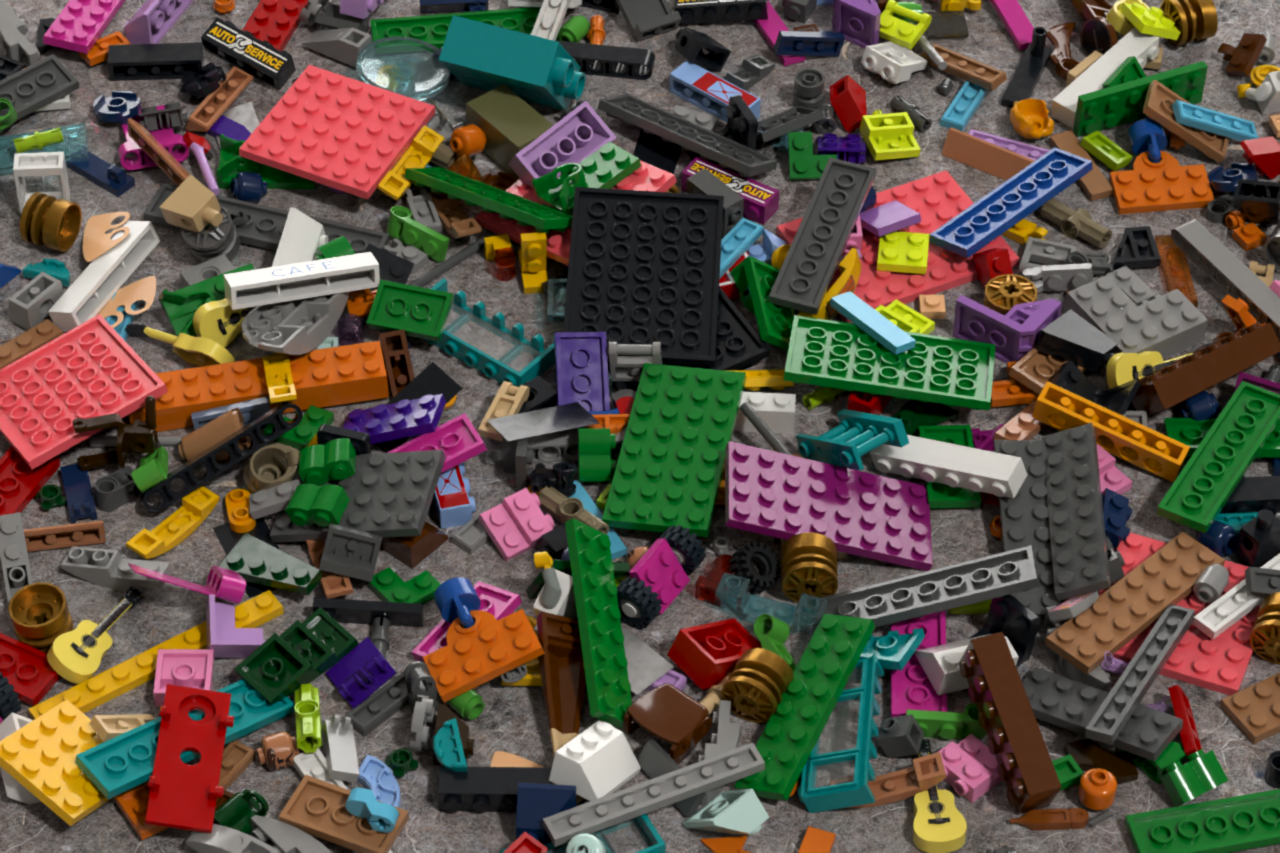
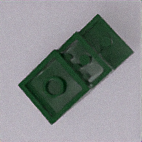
[234,607,358,705]

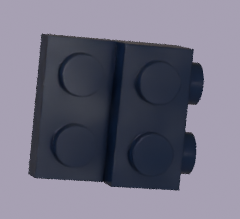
[1101,488,1132,548]

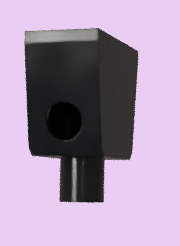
[674,27,731,72]
[1233,179,1280,228]
[1230,509,1280,568]

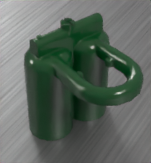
[213,789,269,835]

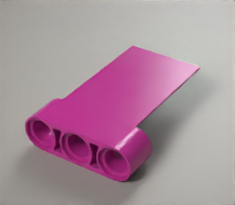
[118,105,189,170]
[128,563,246,604]

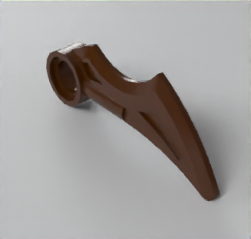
[1046,22,1079,80]

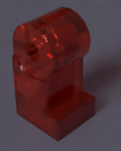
[695,554,736,607]

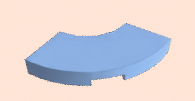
[357,754,401,808]

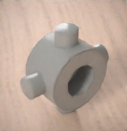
[710,536,733,556]

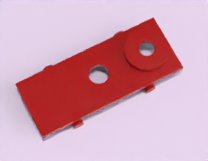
[145,684,234,833]

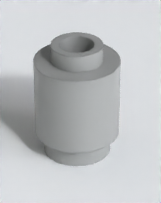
[1256,31,1276,64]
[1193,564,1229,603]

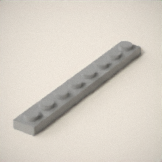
[543,742,765,847]

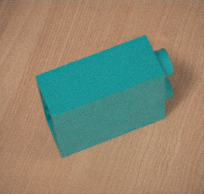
[439,15,586,110]

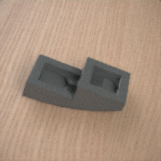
[725,54,775,90]

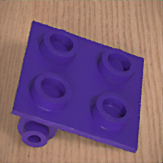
[817,133,866,165]
[326,637,396,709]

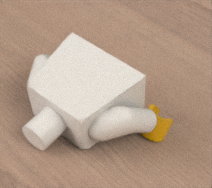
[1237,71,1280,115]

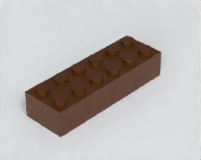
[1132,322,1280,416]
[959,632,1061,815]

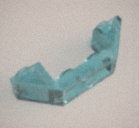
[716,572,828,634]

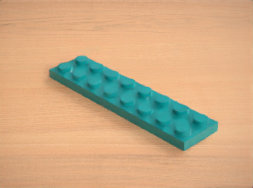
[75,679,295,799]

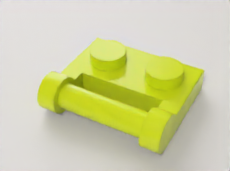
[879,0,932,50]

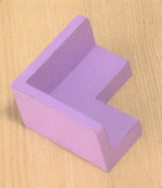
[206,594,266,658]

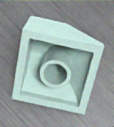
[683,789,770,836]

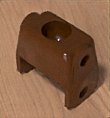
[623,683,713,765]

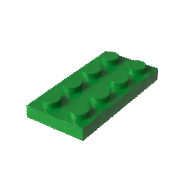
[918,425,982,509]

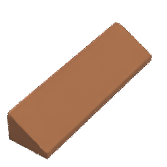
[185,66,254,132]
[127,118,190,187]
[942,127,1035,181]
[24,520,106,552]

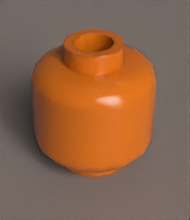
[450,124,487,158]
[1078,768,1117,811]

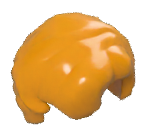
[1010,98,1054,139]

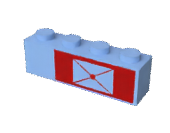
[669,60,761,122]
[432,462,476,529]

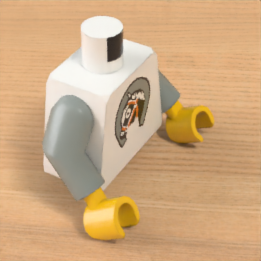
[533,551,577,636]

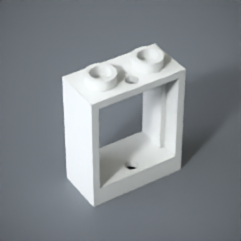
[13,152,70,214]

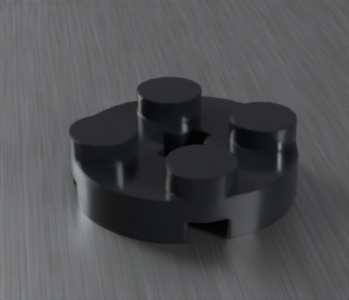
[181,62,227,100]

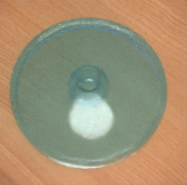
[356,37,450,101]

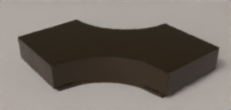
[1064,738,1139,785]

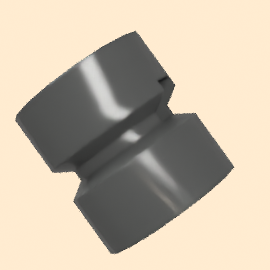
[793,68,825,109]

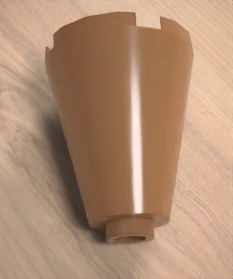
[178,407,251,461]

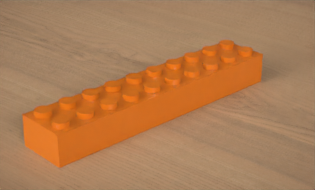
[129,340,389,432]

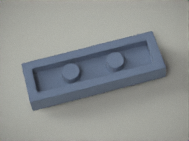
[191,396,271,430]

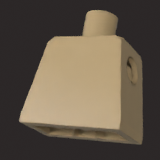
[160,175,223,233]

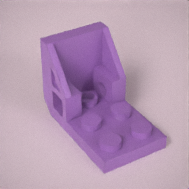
[832,0,881,49]
[953,295,1062,364]

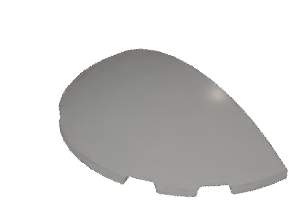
[241,292,350,355]

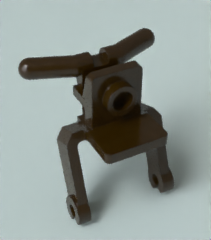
[72,395,160,471]

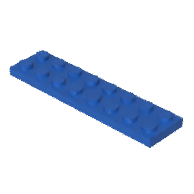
[929,147,1093,258]

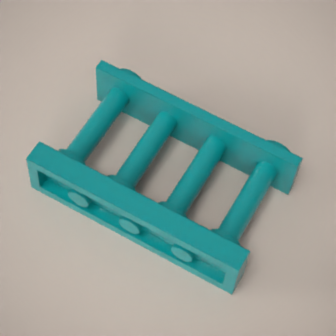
[796,409,910,471]

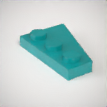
[859,628,925,671]

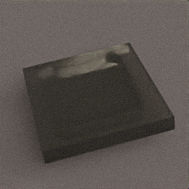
[923,11,969,39]

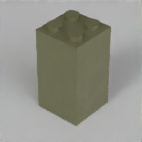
[466,84,553,178]

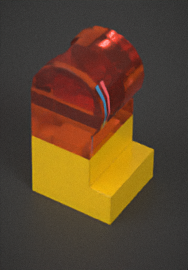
[484,234,516,281]

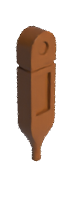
[1009,808,1089,831]

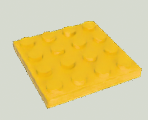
[0,699,114,826]

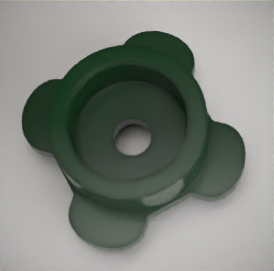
[36,484,66,510]
[385,748,418,778]

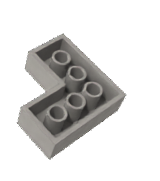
[1063,275,1208,359]

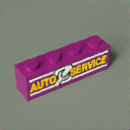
[681,156,779,225]

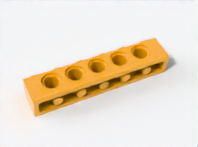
[1032,381,1190,483]

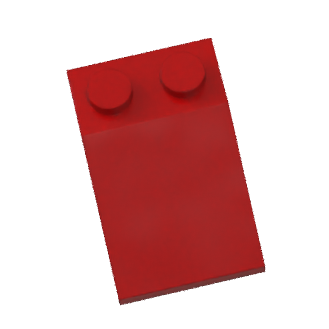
[667,618,763,690]

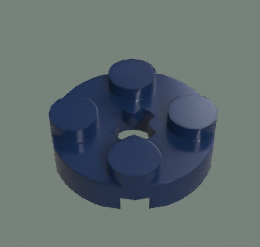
[93,90,142,124]
[1208,163,1258,195]

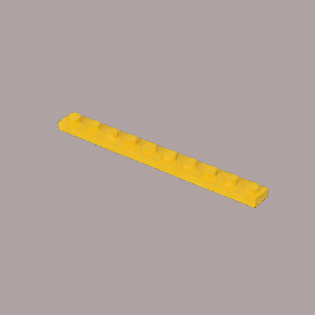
[28,590,284,720]

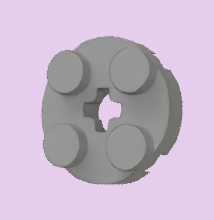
[299,0,333,27]
[409,695,435,752]

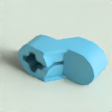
[345,787,399,833]

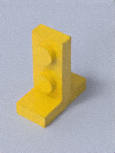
[518,232,548,294]

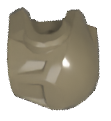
[243,443,299,493]

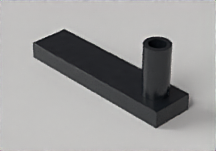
[1001,27,1052,108]
[312,598,424,628]

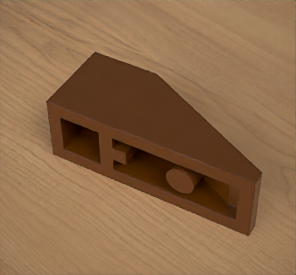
[378,329,415,398]

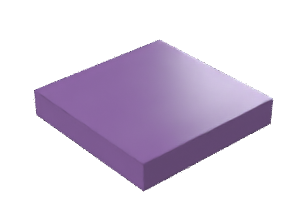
[860,200,921,237]

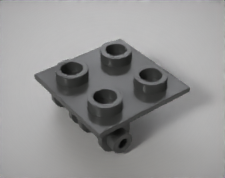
[136,102,188,131]

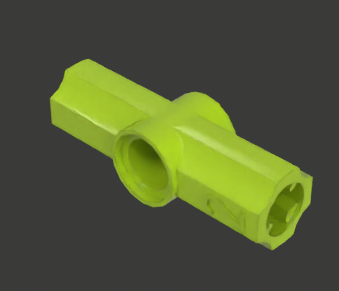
[294,683,322,754]

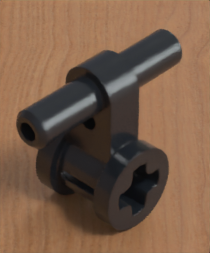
[530,462,576,496]

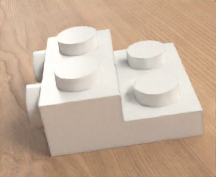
[861,41,928,84]

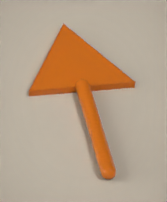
[700,836,752,853]

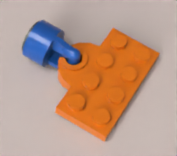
[1109,118,1214,214]
[423,577,545,703]

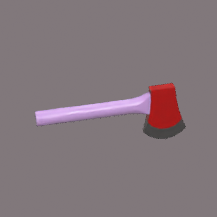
[183,131,220,196]

